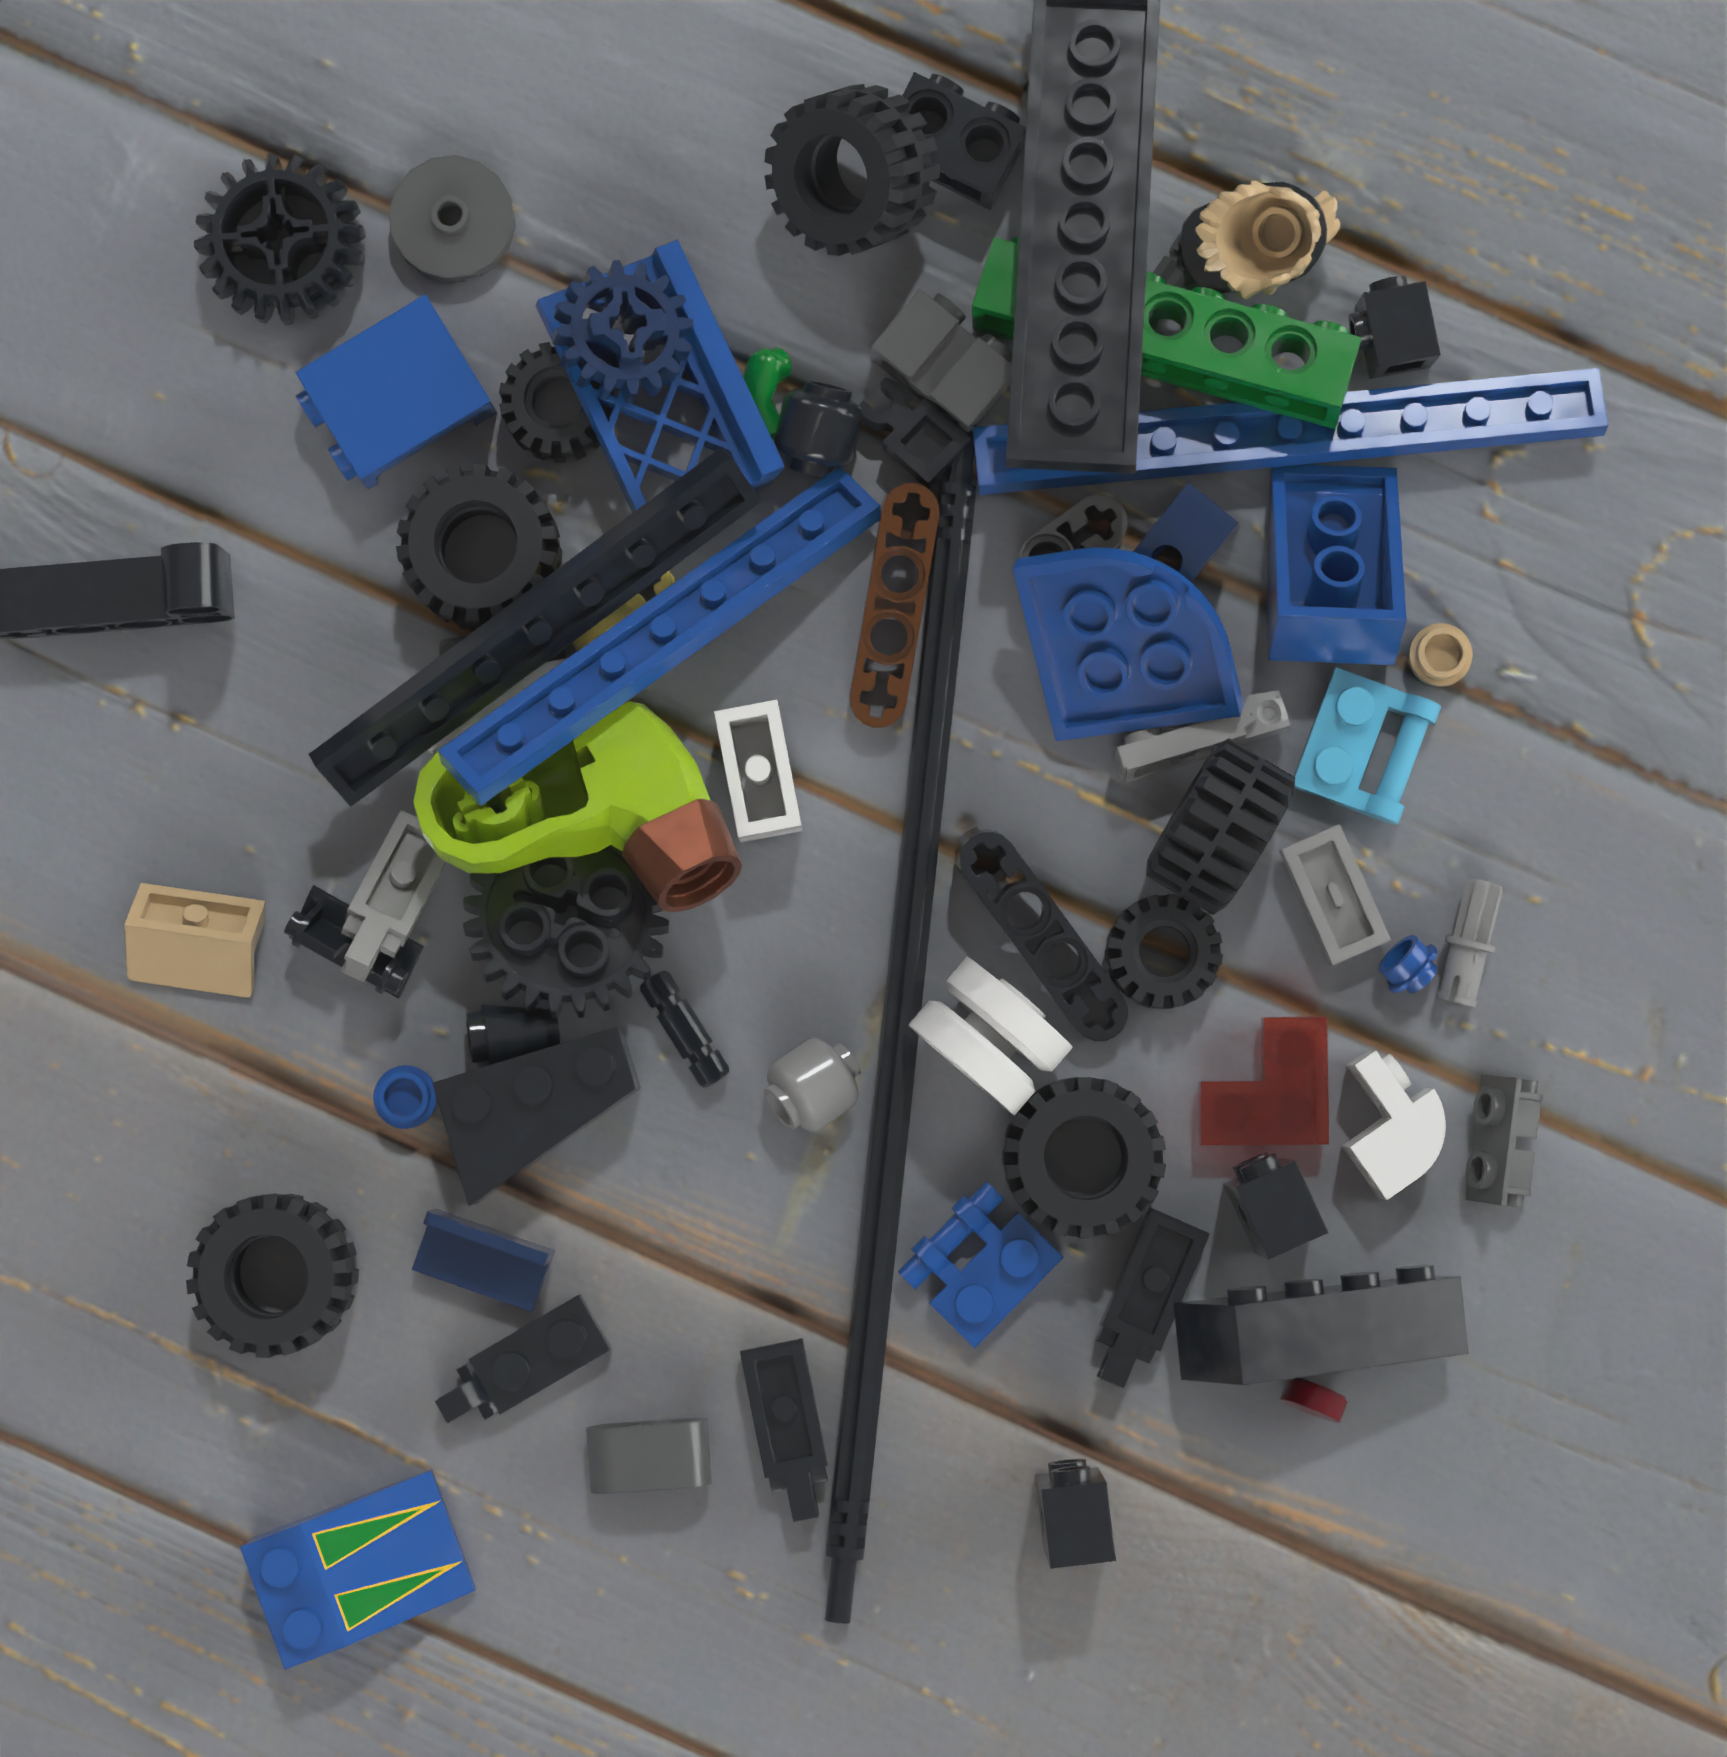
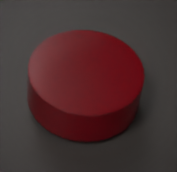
[1280,1378,1348,1423]

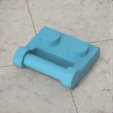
[1293,667,1441,825]

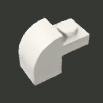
[1342,1050,1446,1200]

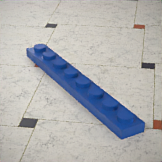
[438,467,881,806]

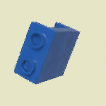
[295,294,497,489]

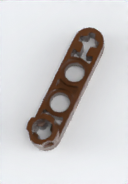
[850,483,939,728]

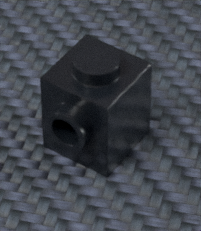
[1348,276,1441,379]

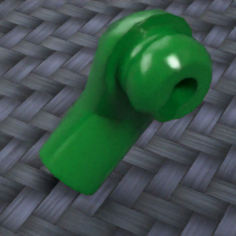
[743,347,792,440]

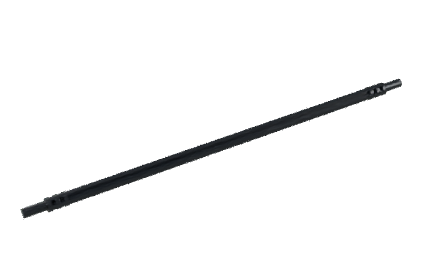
[825,421,977,1624]

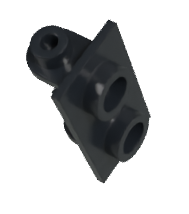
[284,885,424,999]

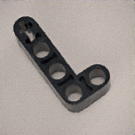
[0,542,235,639]

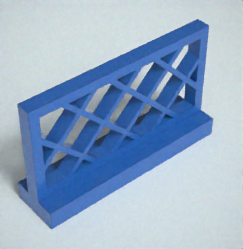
[535,239,785,513]

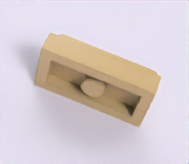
[124,883,266,998]

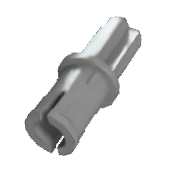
[1436,879,1503,1008]

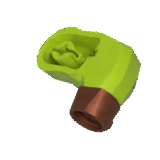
[413,701,742,913]

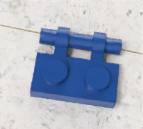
[898,1181,1064,1348]

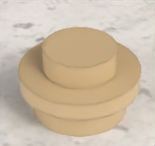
[1408,623,1473,687]

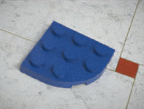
[1012,548,1244,741]

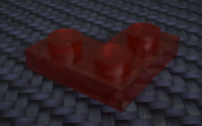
[1198,1017,1329,1145]

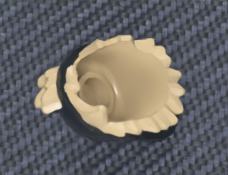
[1180,181,1340,300]

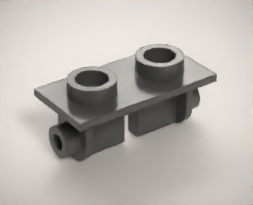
[1465,1074,1543,1208]

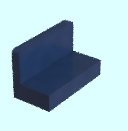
[412,1209,555,1312]

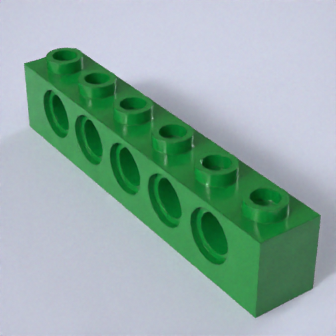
[972,237,1362,429]

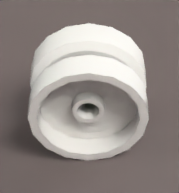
[908,957,1073,1116]

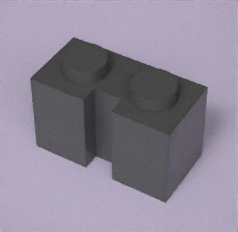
[871,289,1012,433]

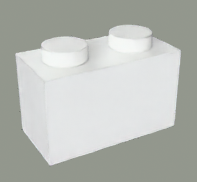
[714,699,803,843]

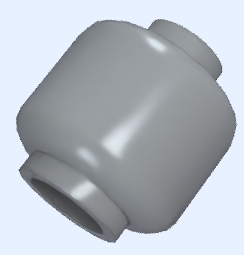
[763,1038,861,1132]

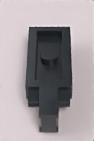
[1096,1207,1210,1388]
[435,1294,612,1423]
[740,1338,828,1522]

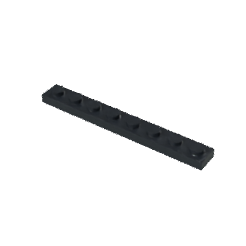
[308,447,762,807]

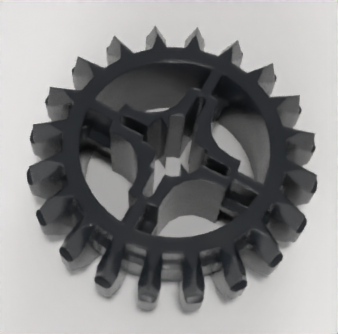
[194,153,366,325]

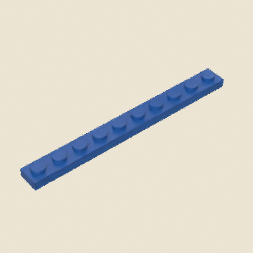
[972,368,1609,495]

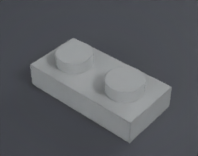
[1279,824,1391,966]

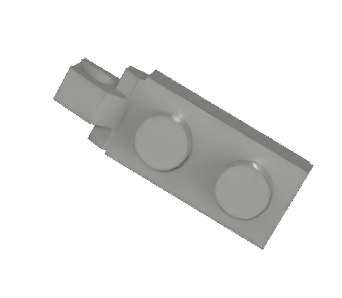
[1114,690,1290,783]
[341,810,447,983]

